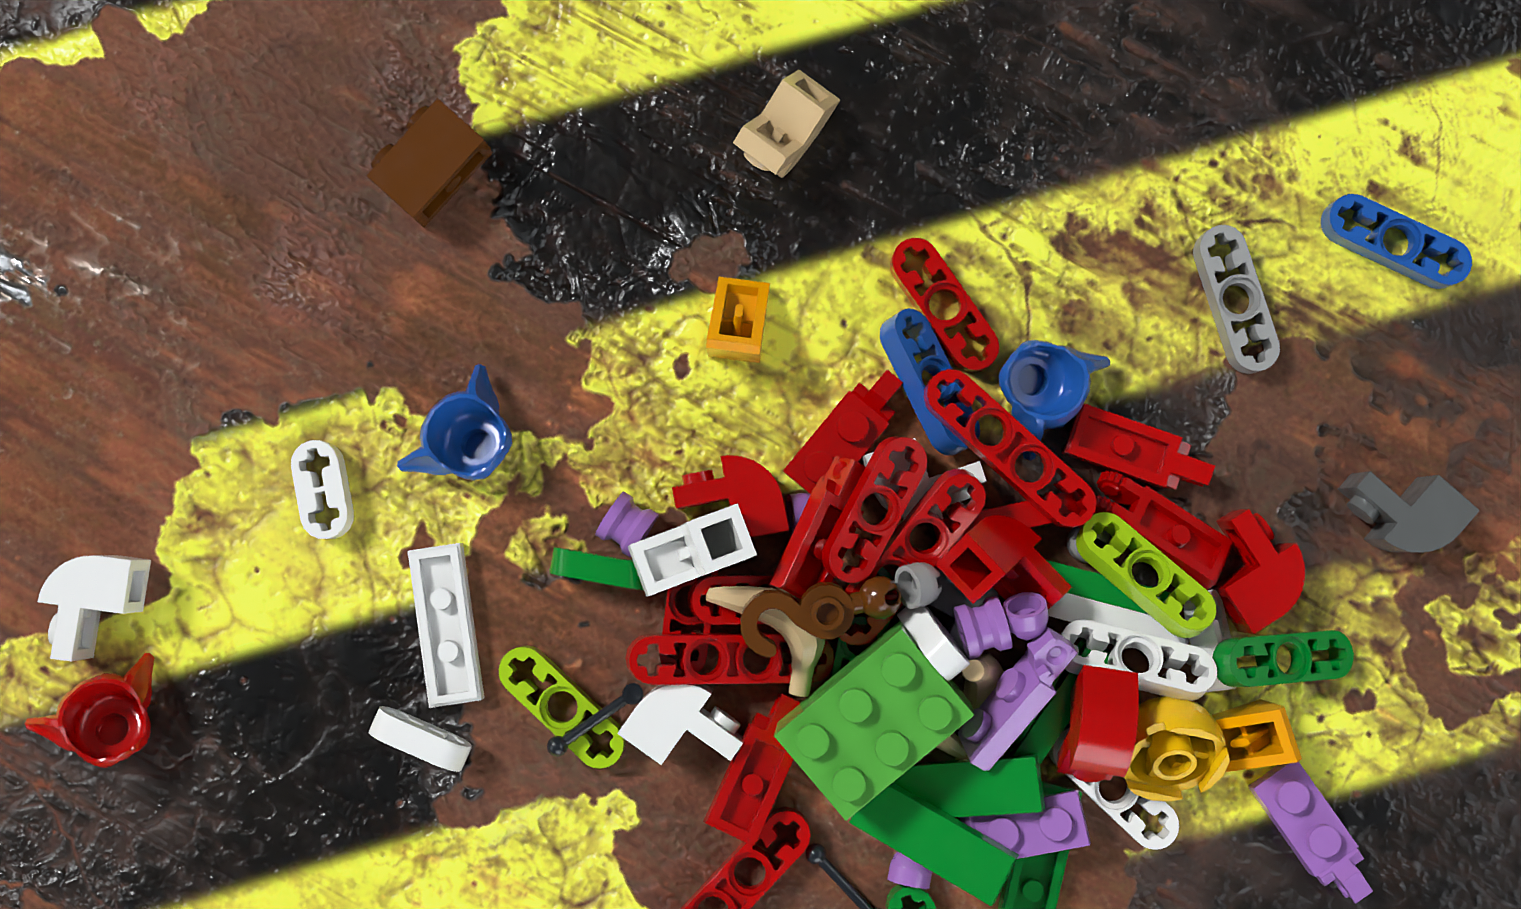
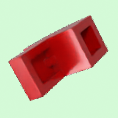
[672,455,789,538]
[1210,509,1305,634]
[935,515,1072,609]
[1057,665,1139,782]

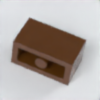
[366,98,493,228]

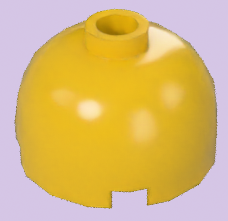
[1124,696,1230,801]

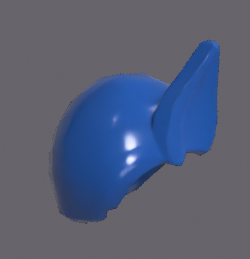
[999,340,1110,461]
[397,364,512,481]

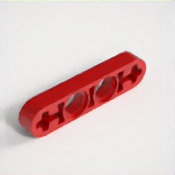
[923,369,1097,528]
[839,468,986,645]
[625,633,835,685]
[680,807,811,909]

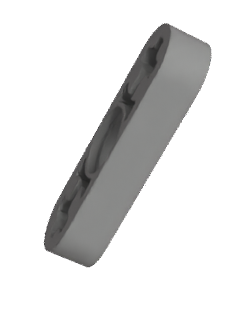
[1193,225,1280,374]

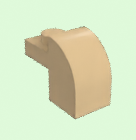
[733,70,840,178]

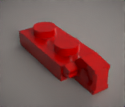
[782,369,903,494]
[1062,403,1215,490]
[769,456,866,600]
[703,694,801,846]

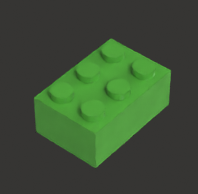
[774,621,974,821]

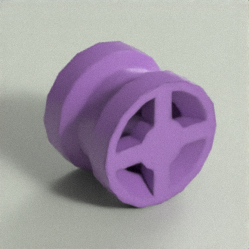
[595,491,659,558]
[953,596,1012,660]

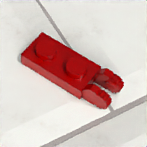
[1093,470,1234,590]

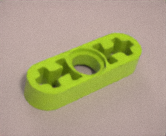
[1076,512,1216,638]
[499,646,626,769]

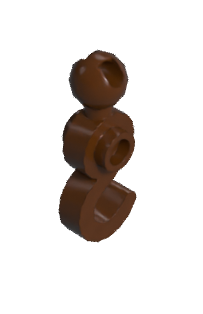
[740,576,902,658]

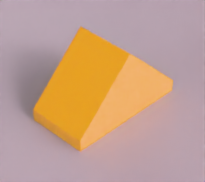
[706,276,770,363]
[1212,699,1302,772]

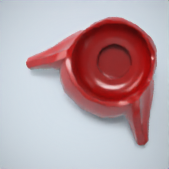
[25,653,155,768]

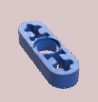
[1321,194,1472,289]
[880,308,980,456]

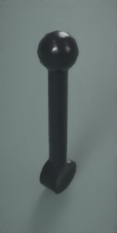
[547,683,644,757]
[805,843,881,909]

